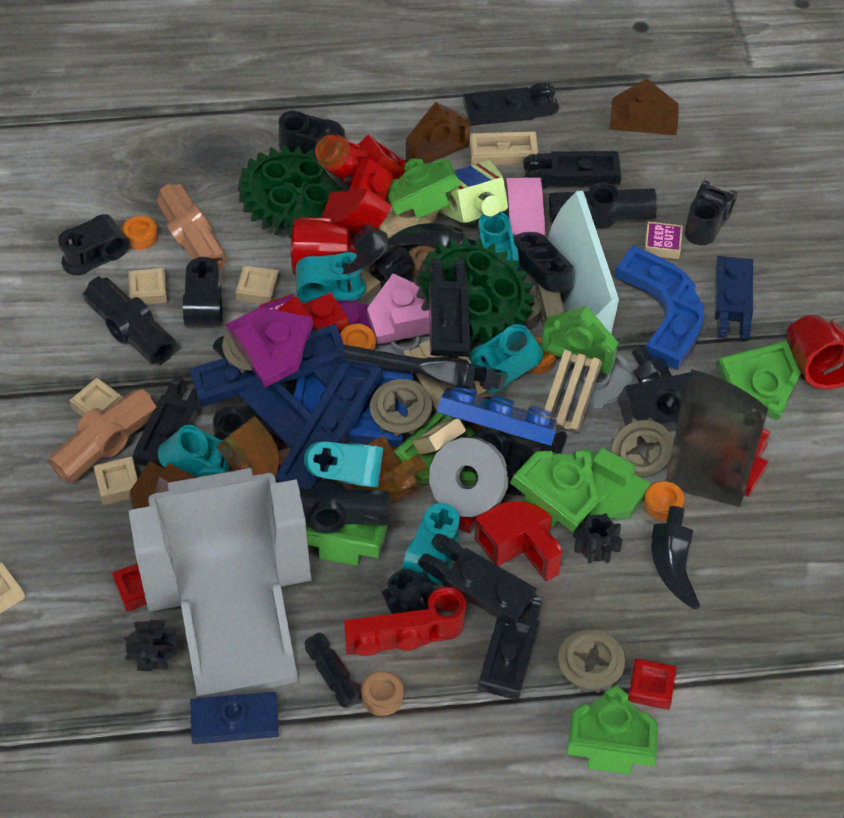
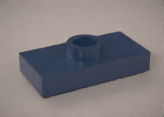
[190,692,279,744]

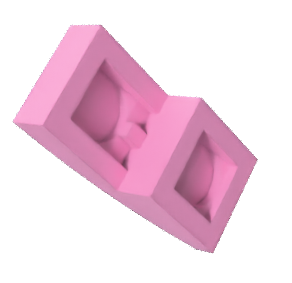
[506,178,545,239]

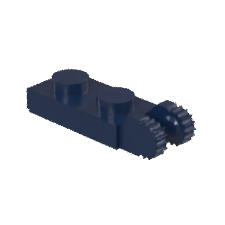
[714,256,753,340]

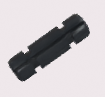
[305,633,361,708]

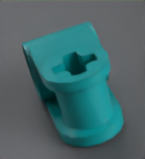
[478,211,519,271]
[295,252,366,303]
[468,324,543,393]
[158,425,237,478]
[304,442,384,487]
[402,503,460,585]

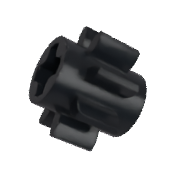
[369,244,414,287]
[573,513,623,563]
[382,569,434,614]
[124,620,178,672]

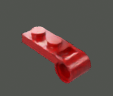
[344,587,466,656]

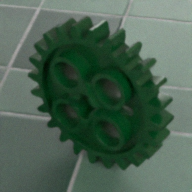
[238,145,349,238]
[415,237,534,344]

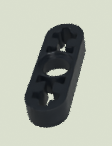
[514,232,574,292]

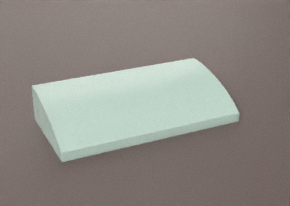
[548,191,619,333]

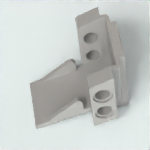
[128,468,311,698]

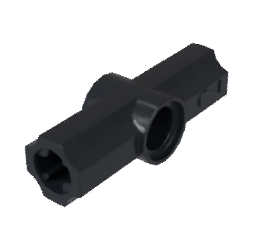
[548,182,657,229]
[83,276,177,365]
[299,479,390,534]

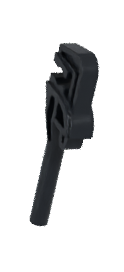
[342,345,507,390]

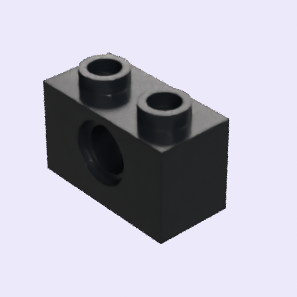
[617,371,711,442]

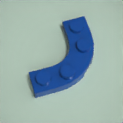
[615,245,704,370]

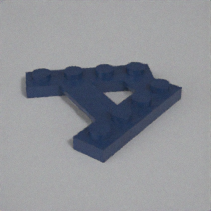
[189,324,382,489]

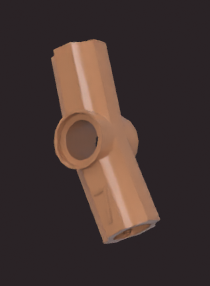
[156,183,228,271]
[47,389,157,484]

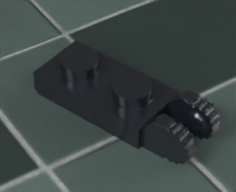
[463,83,559,126]
[523,151,621,189]
[429,258,470,357]
[133,377,201,468]
[418,533,537,627]
[478,595,543,701]

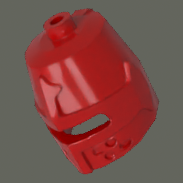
[290,217,357,275]
[786,315,844,390]

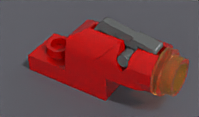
[315,134,407,191]

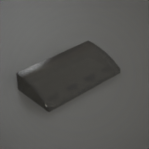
[665,369,768,507]

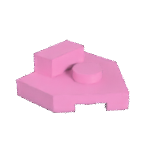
[367,274,430,344]

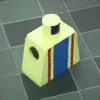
[438,160,508,223]

